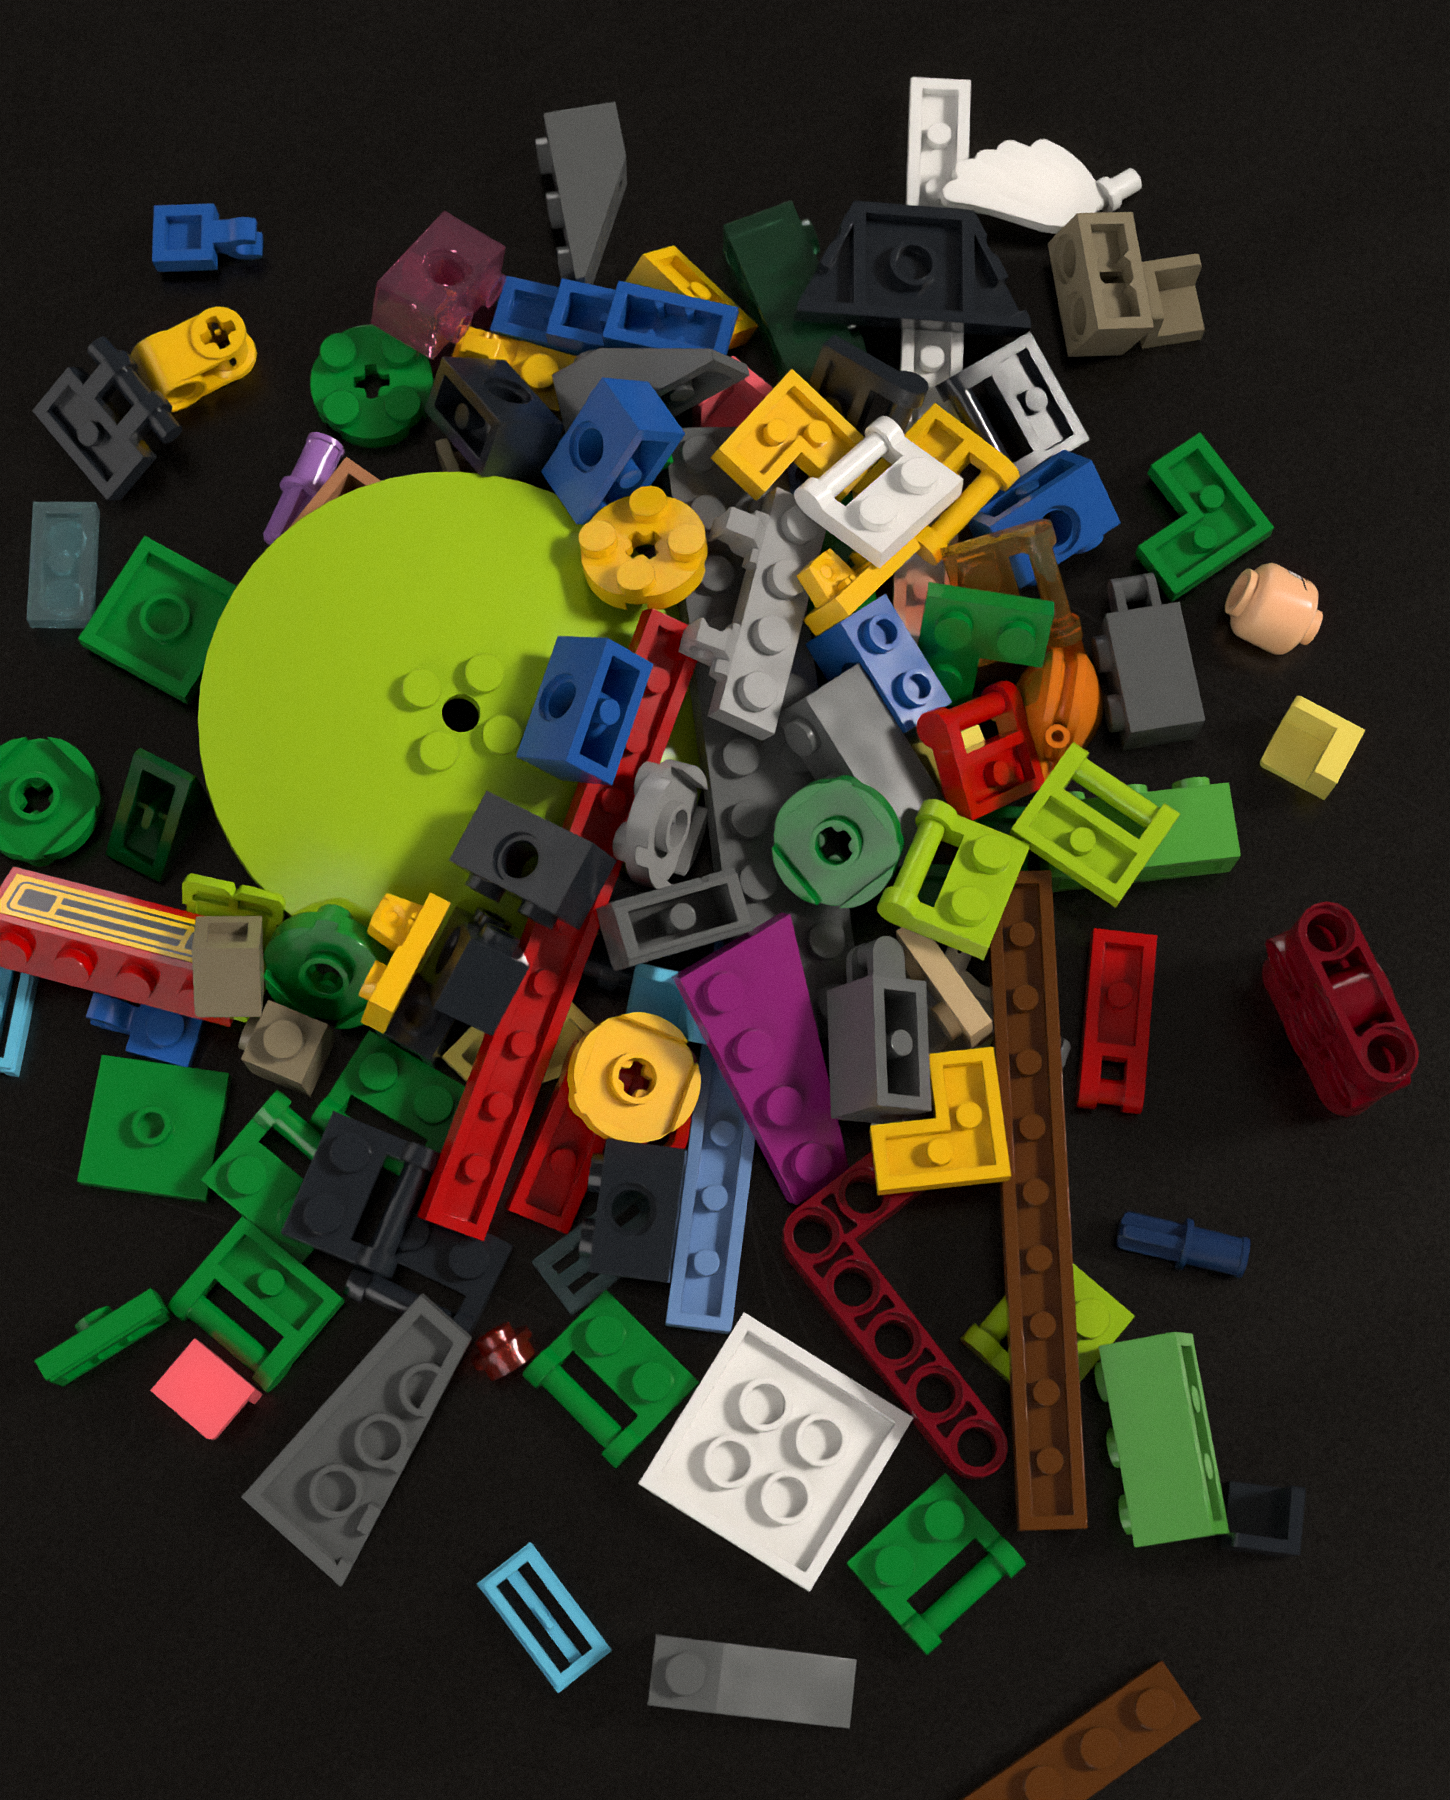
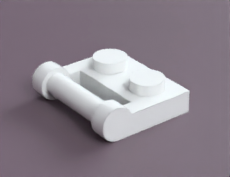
[794,416,964,568]

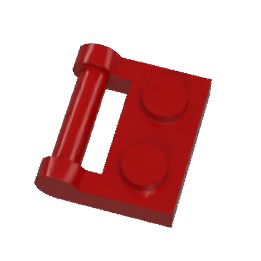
[917,681,1045,821]

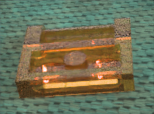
[940,519,1084,667]

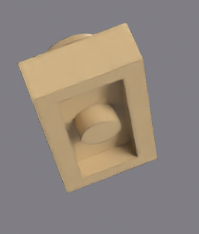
[896,927,992,1049]

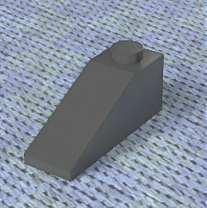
[552,348,750,434]
[648,1635,857,1728]

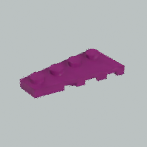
[672,912,849,1205]

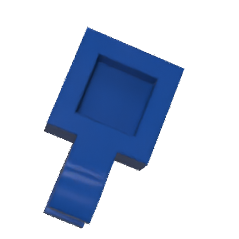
[152,204,263,272]
[86,993,206,1068]

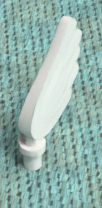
[939,139,1142,234]

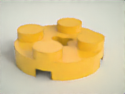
[579,486,708,610]
[567,1012,701,1143]

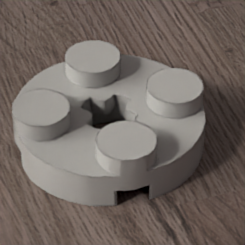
[613,759,708,890]

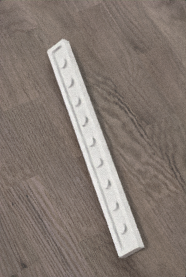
[892,77,971,644]

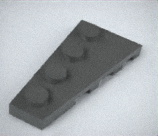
[242,1294,472,1587]

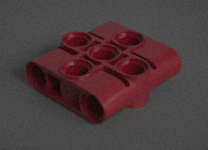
[1262,902,1419,1117]

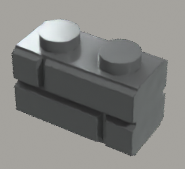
[596,868,753,971]

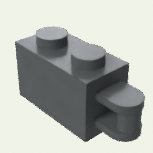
[1091,572,1205,751]
[827,936,931,1124]

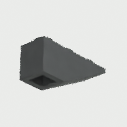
[535,102,627,285]

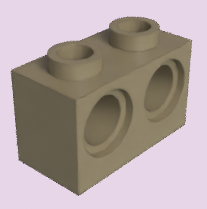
[1048,212,1154,357]

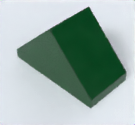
[105,748,210,883]

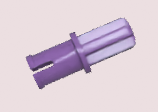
[264,432,345,545]

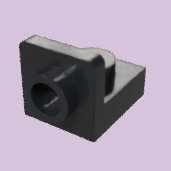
[375,977,457,1071]

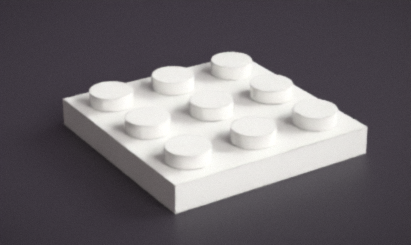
[639,1313,913,1592]

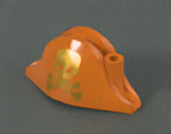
[1016,629,1104,781]

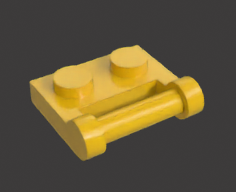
[852,403,1020,566]

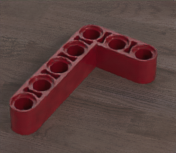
[782,1151,1008,1480]

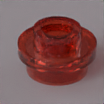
[471,1321,535,1381]

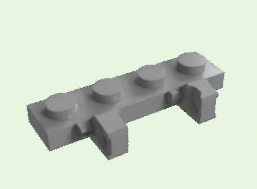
[678,487,826,741]

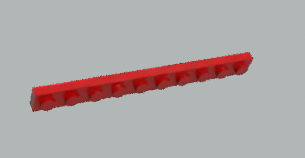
[417,608,697,1241]

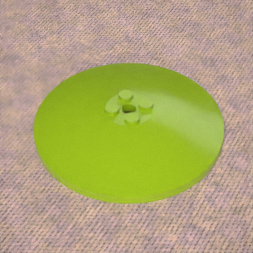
[198,472,702,976]

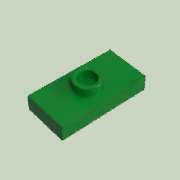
[34,1288,173,1387]

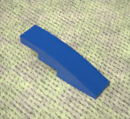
[490,276,739,356]

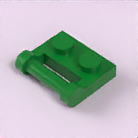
[309,1030,465,1194]
[200,1089,323,1264]
[167,1216,345,1393]
[522,1289,699,1468]
[845,1473,1026,1656]

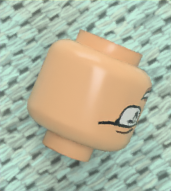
[1225,563,1323,655]

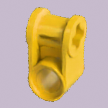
[131,306,257,412]

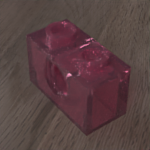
[371,211,506,360]

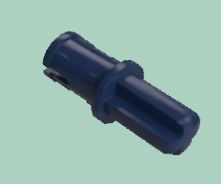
[1116,1211,1250,1279]

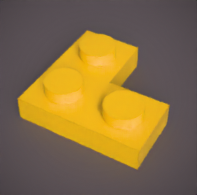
[710,369,880,502]
[869,1047,1011,1195]

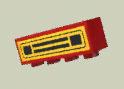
[0,866,235,1027]

